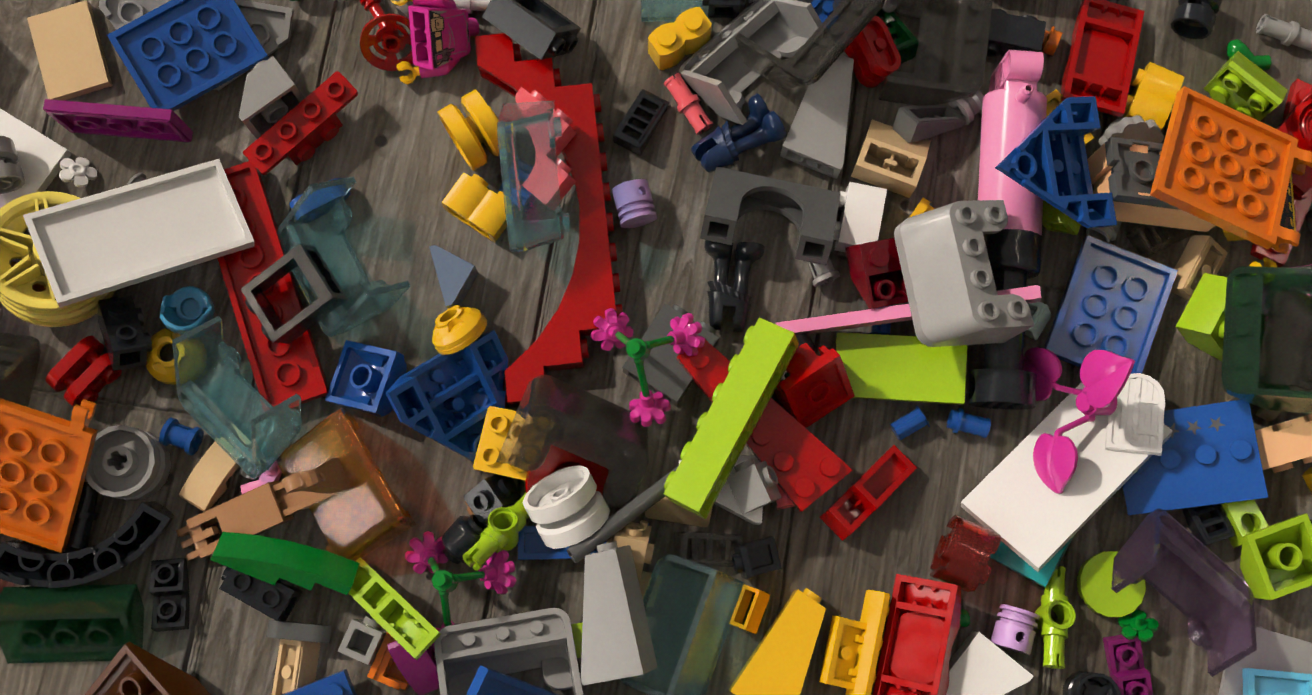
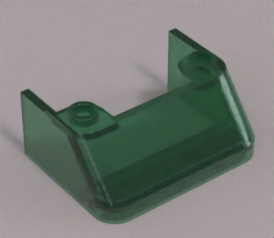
[1221,266,1312,414]

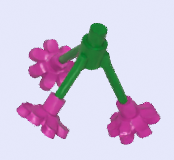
[591,308,705,427]
[405,531,516,652]

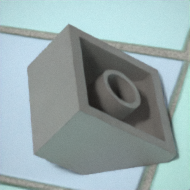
[239,56,305,139]

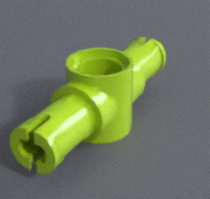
[463,492,529,571]
[1034,566,1076,669]

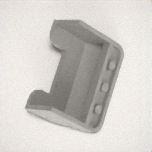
[894,200,1034,347]

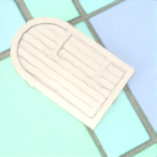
[1105,373,1166,456]

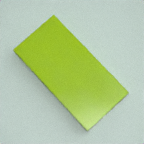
[836,332,967,405]

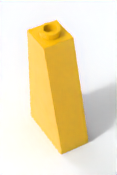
[729,588,826,695]

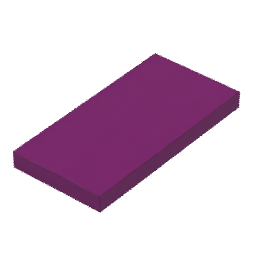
[43,99,193,142]

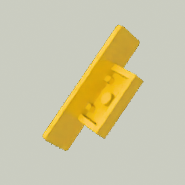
[819,590,890,695]

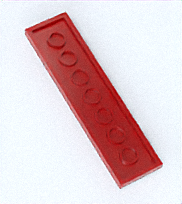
[217,161,329,416]

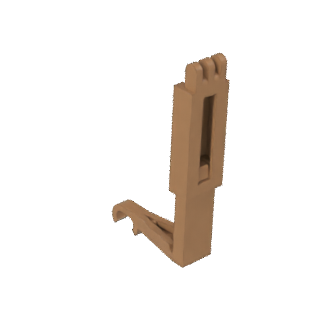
[176,457,351,561]

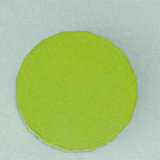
[1077,551,1146,617]

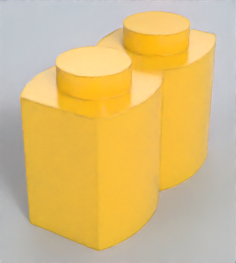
[648,7,712,70]
[1122,62,1185,130]
[441,172,517,243]

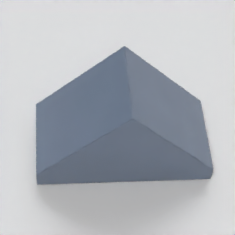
[429,245,479,309]

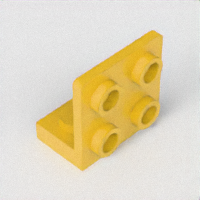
[473,406,560,482]

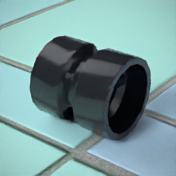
[1171,0,1222,39]
[1063,671,1121,695]

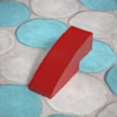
[819,445,917,541]

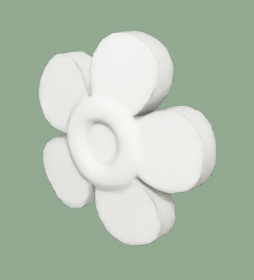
[59,157,97,188]

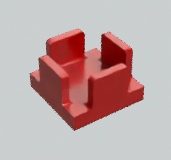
[774,343,855,428]

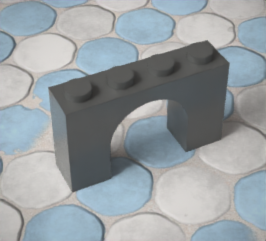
[700,167,840,265]

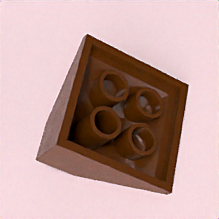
[85,642,211,695]

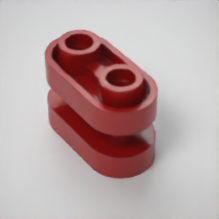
[842,15,901,88]
[45,335,122,408]

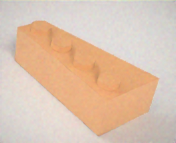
[1255,414,1312,473]

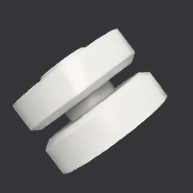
[522,465,610,549]

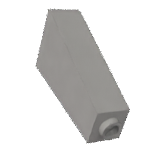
[780,48,854,179]
[581,541,658,686]

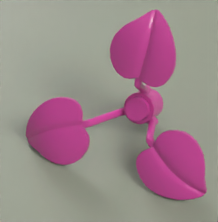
[1023,347,1135,493]

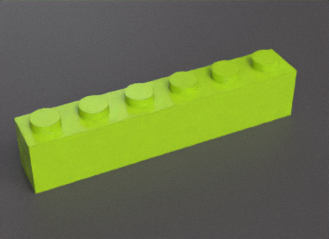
[663,317,799,519]

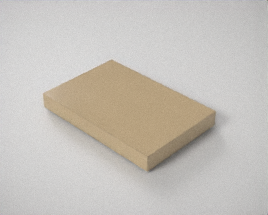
[27,0,113,101]

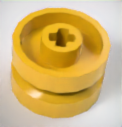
[437,89,511,171]

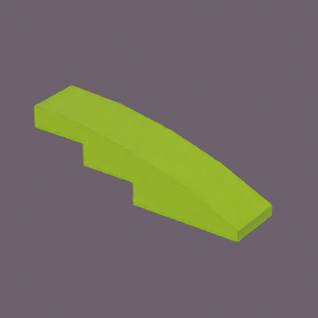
[349,557,441,660]

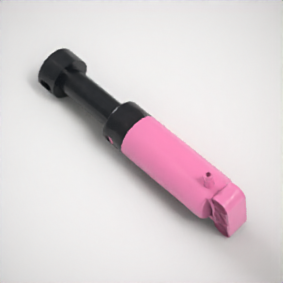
[969,50,1047,410]

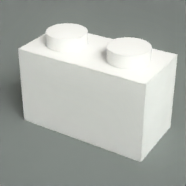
[834,182,887,252]

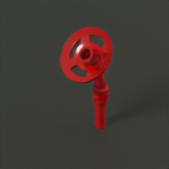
[359,0,413,71]

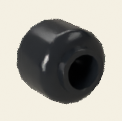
[442,515,488,564]

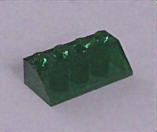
[0,584,144,664]

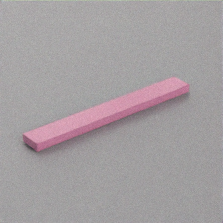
[776,285,1042,336]

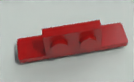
[243,71,358,175]

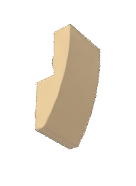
[179,437,247,512]

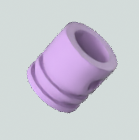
[612,179,657,228]
[991,604,1040,655]

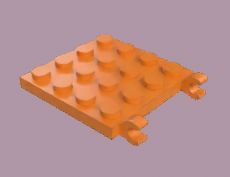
[1150,86,1312,254]
[0,398,98,553]

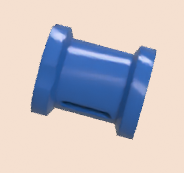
[159,417,204,456]

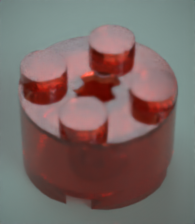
[930,515,1001,593]

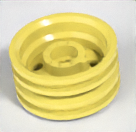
[0,191,116,327]

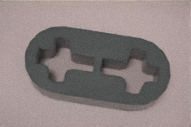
[266,620,332,643]

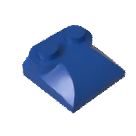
[325,340,407,417]

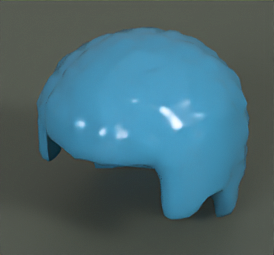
[160,286,215,336]

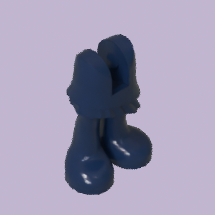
[691,93,787,172]

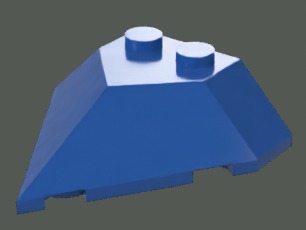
[995,96,1117,228]
[386,330,508,462]

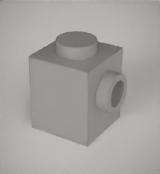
[727,459,782,514]
[337,616,387,665]

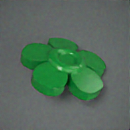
[1118,610,1159,642]

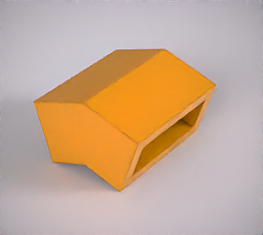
[729,584,770,634]

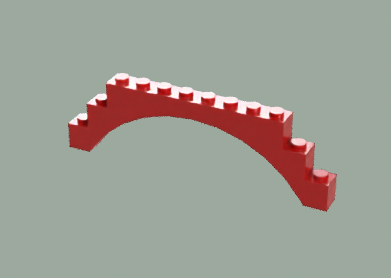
[475,33,623,407]

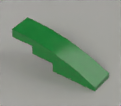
[210,532,360,595]

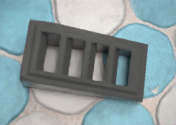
[893,104,966,143]

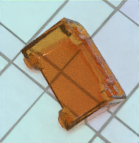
[278,408,416,561]

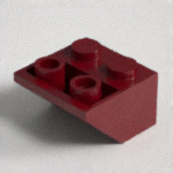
[845,238,908,309]

